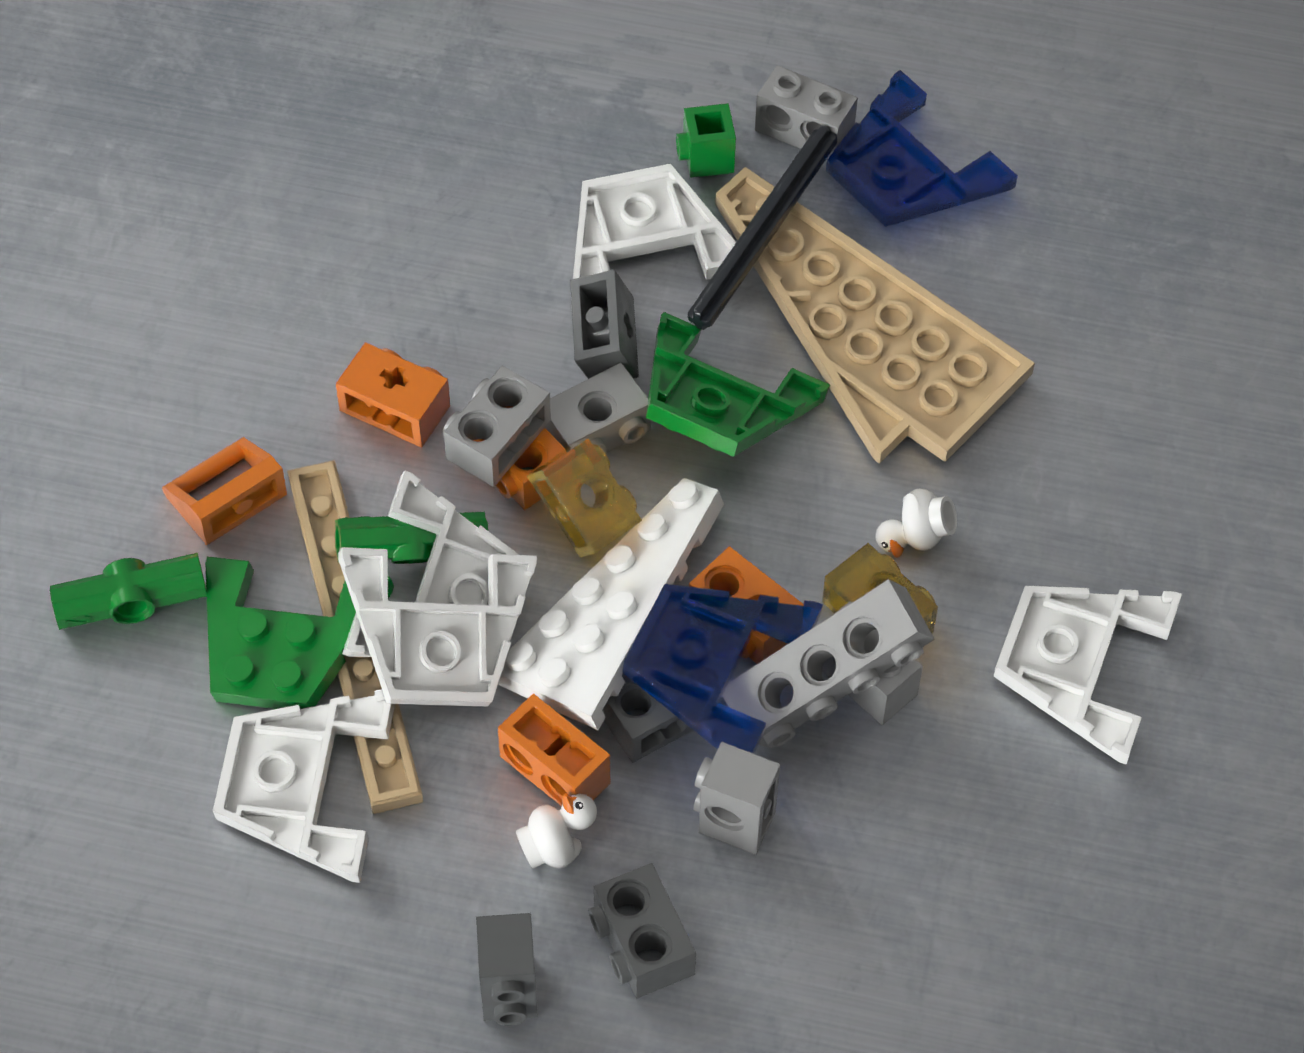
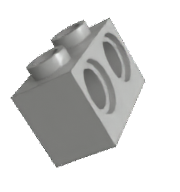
[755,65,858,163]
[443,365,551,487]

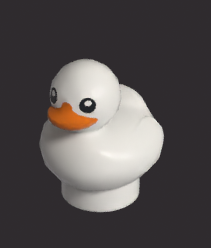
[875,488,957,558]
[516,793,597,869]

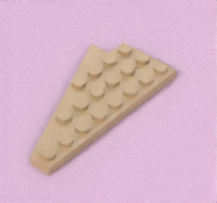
[715,167,1035,464]

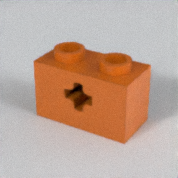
[336,342,450,448]

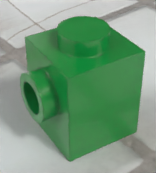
[676,103,736,178]

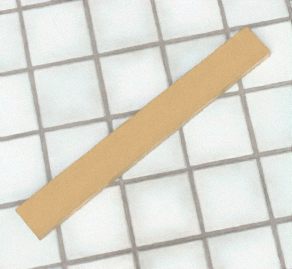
[287,460,423,814]

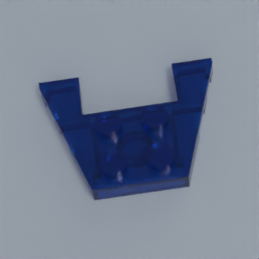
[826,70,1018,227]
[622,584,823,754]

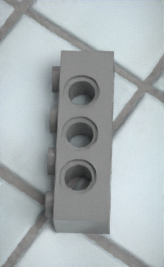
[719,579,935,748]

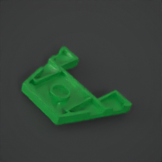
[646,312,830,457]
[205,556,394,709]

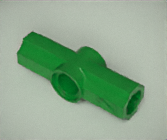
[335,511,489,564]
[49,553,207,630]

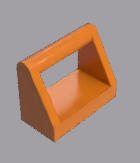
[162,437,287,545]

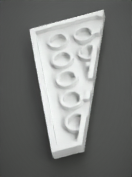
[498,478,724,731]

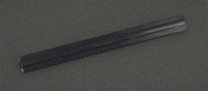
[688,125,838,330]

